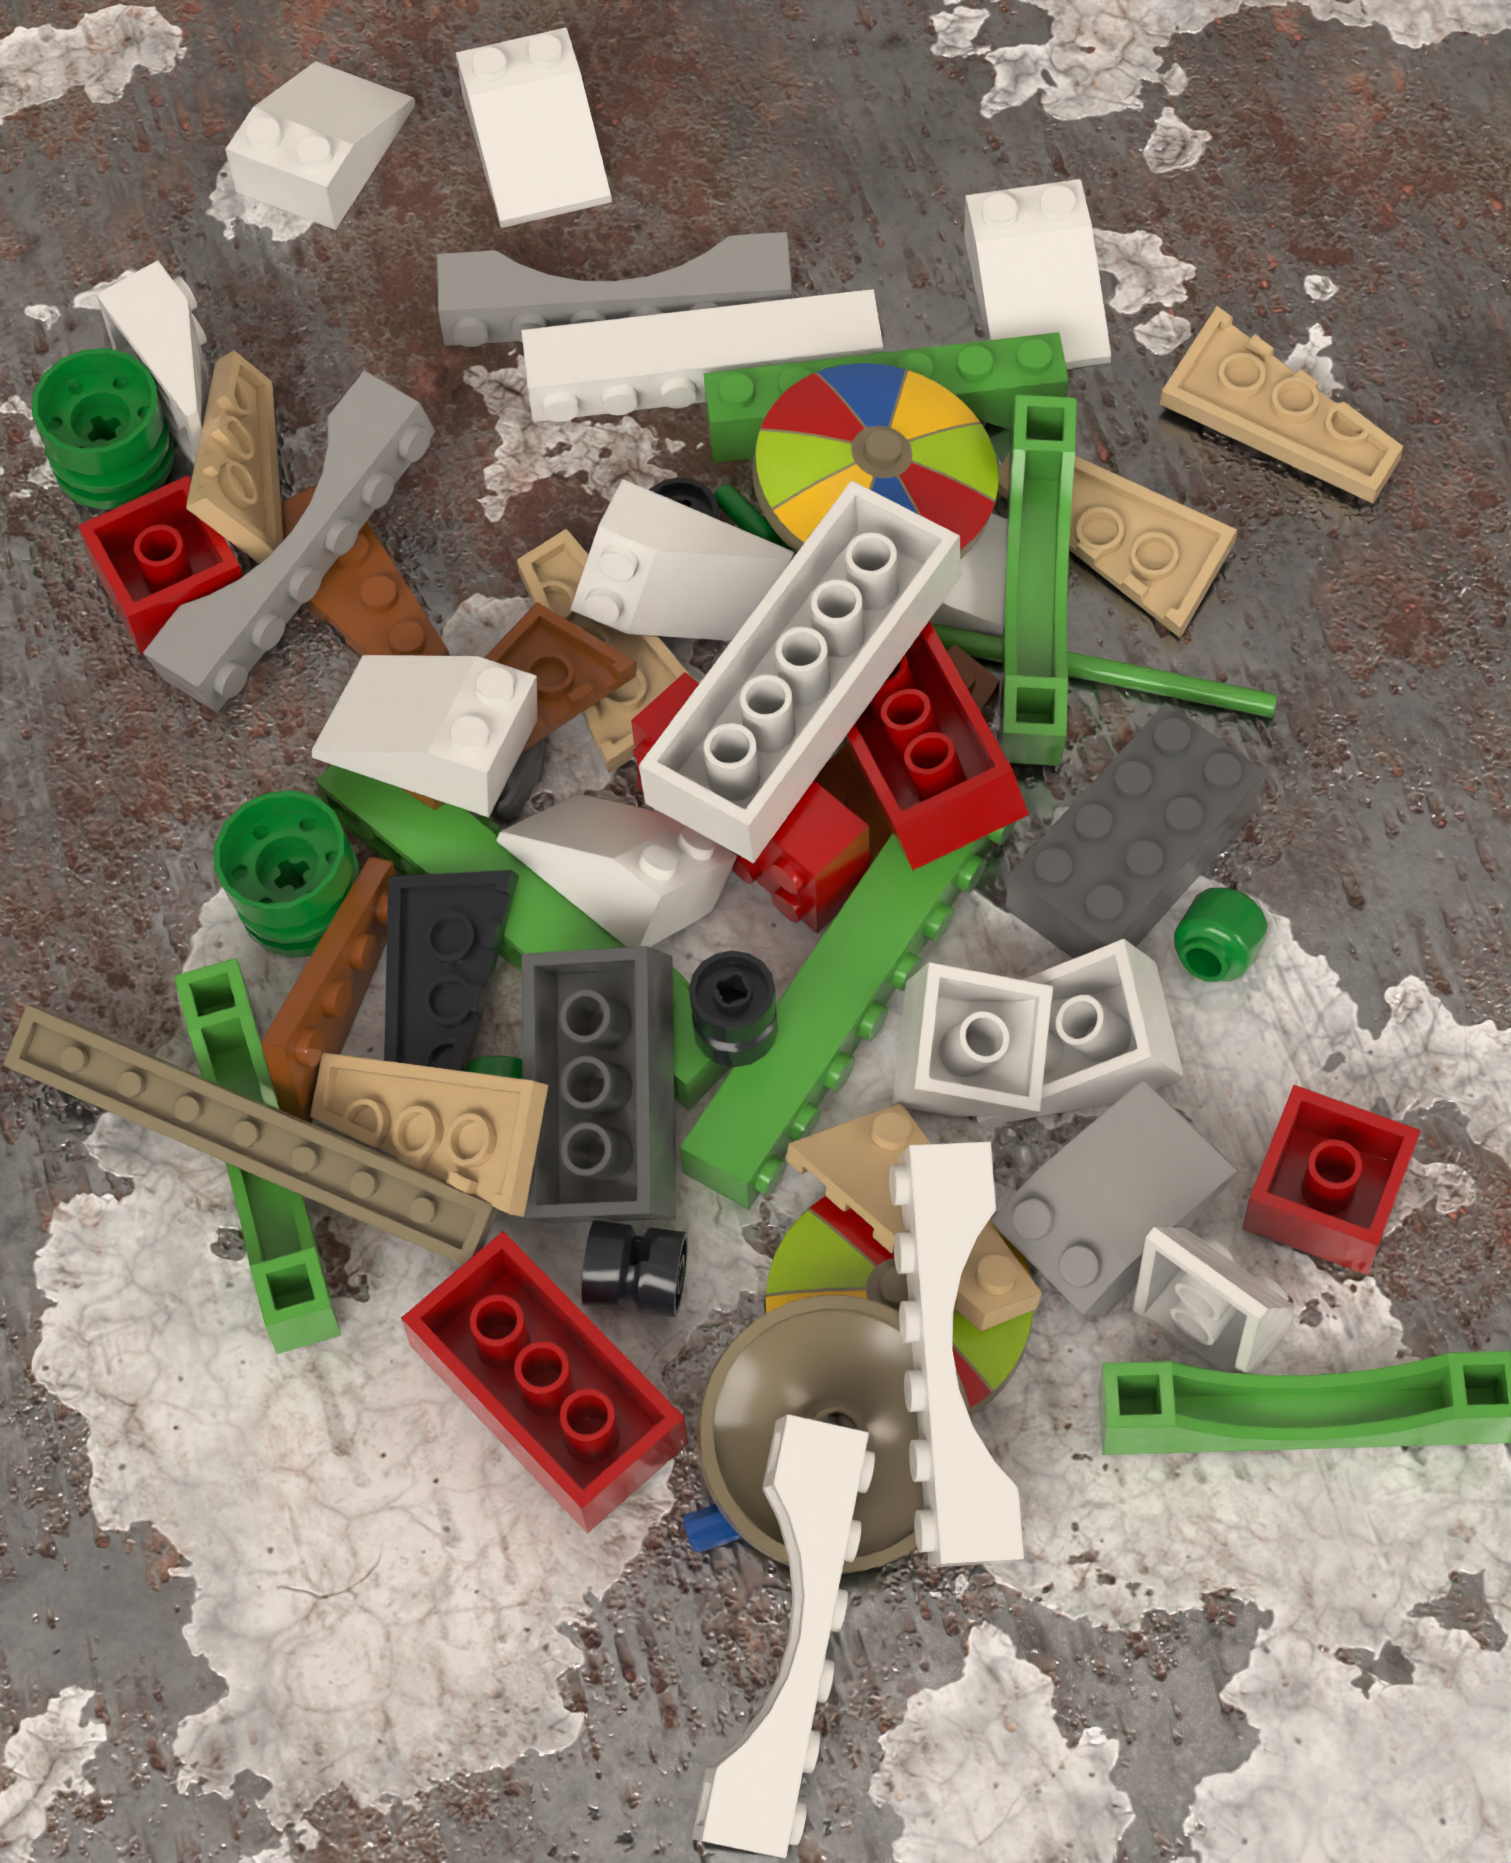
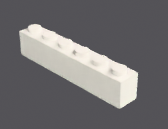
[521,289,883,422]

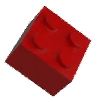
[78,475,243,655]
[1242,1084,1421,1275]

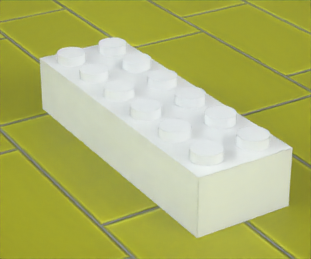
[639,480,961,863]

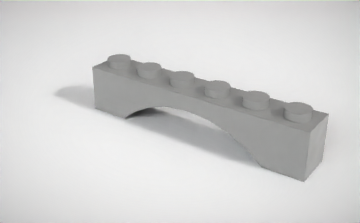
[437,232,792,347]
[143,370,435,713]

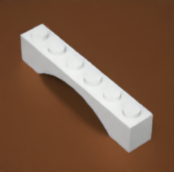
[889,1142,1024,1567]
[692,1414,875,1858]

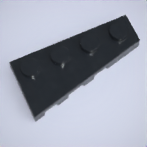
[384,870,519,1072]

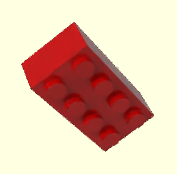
[844,621,1029,871]
[631,672,869,934]
[401,1231,688,1534]

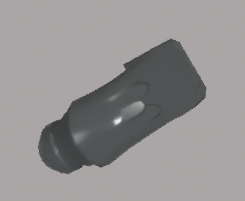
[495,737,546,823]

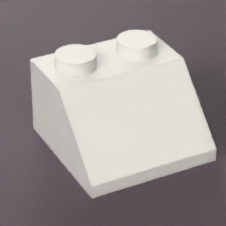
[892,962,1053,1117]

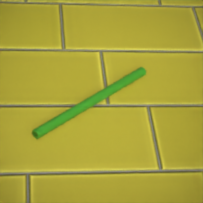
[931,623,1278,718]

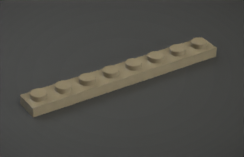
[3,1005,498,1265]

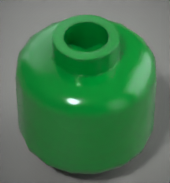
[1174,887,1268,982]

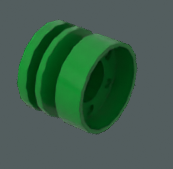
[32,348,174,510]
[214,790,362,958]

